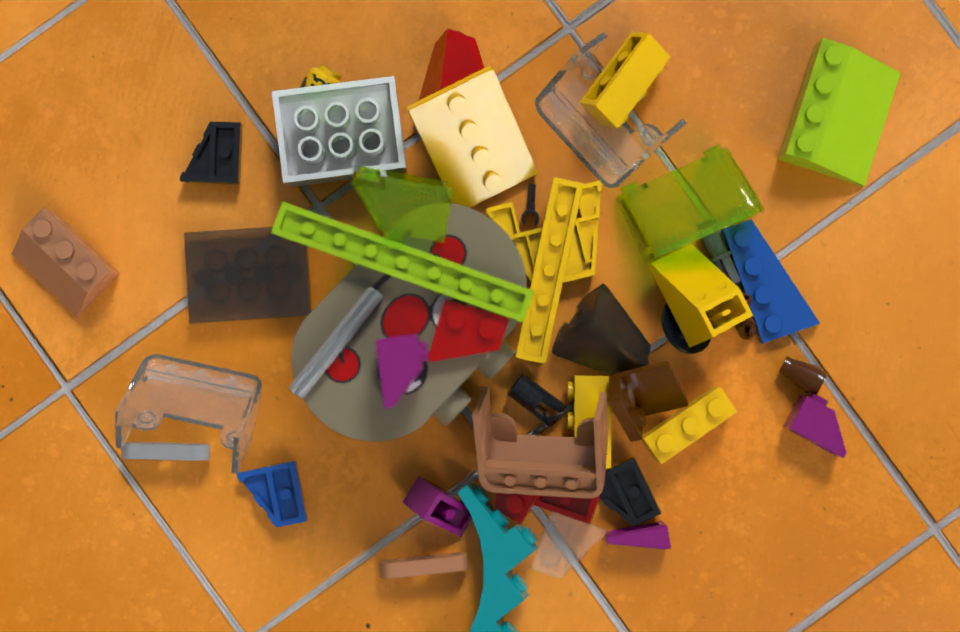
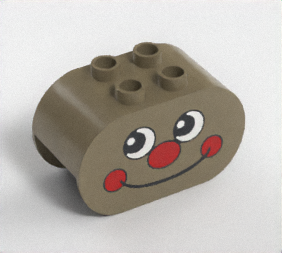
[291,203,527,442]

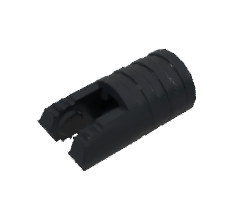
[507,373,567,426]

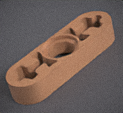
[379,552,468,579]

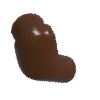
[734,293,757,340]

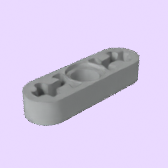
[121,442,211,461]

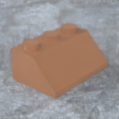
[11,207,119,317]

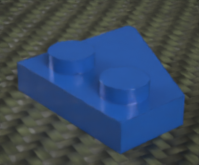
[237,460,308,528]

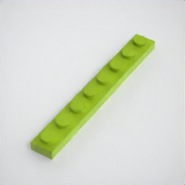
[271,201,534,323]

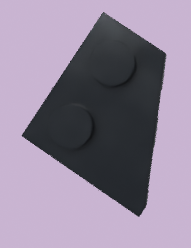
[180,122,243,184]

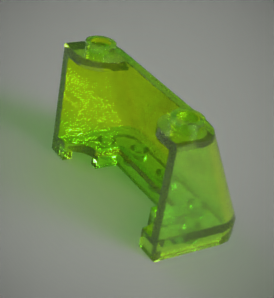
[616,144,764,264]

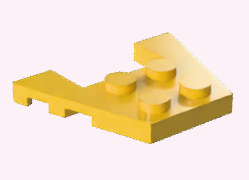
[486,180,602,283]

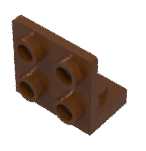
[608,361,688,442]

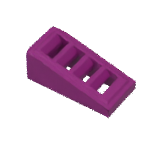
[604,521,671,549]

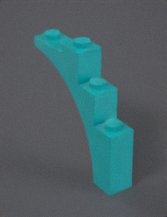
[457,483,539,632]

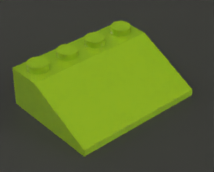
[778,38,901,187]

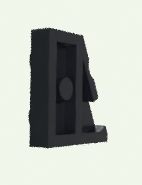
[599,457,662,526]

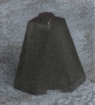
[552,283,651,375]

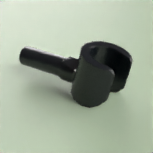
[521,184,539,226]

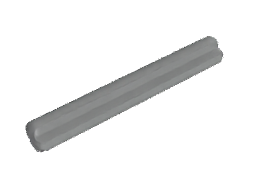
[289,287,383,398]

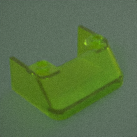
[351,166,454,242]

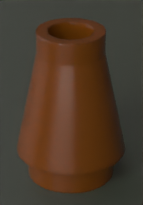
[779,356,828,394]

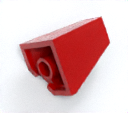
[419,28,484,100]

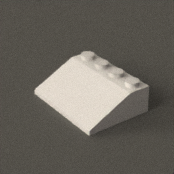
[272,76,408,187]

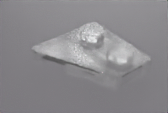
[531,511,607,579]

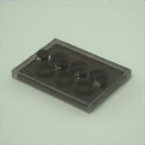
[184,227,312,324]

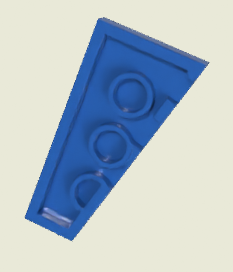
[721,219,820,343]

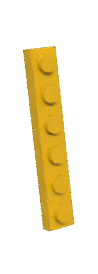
[515,177,584,364]

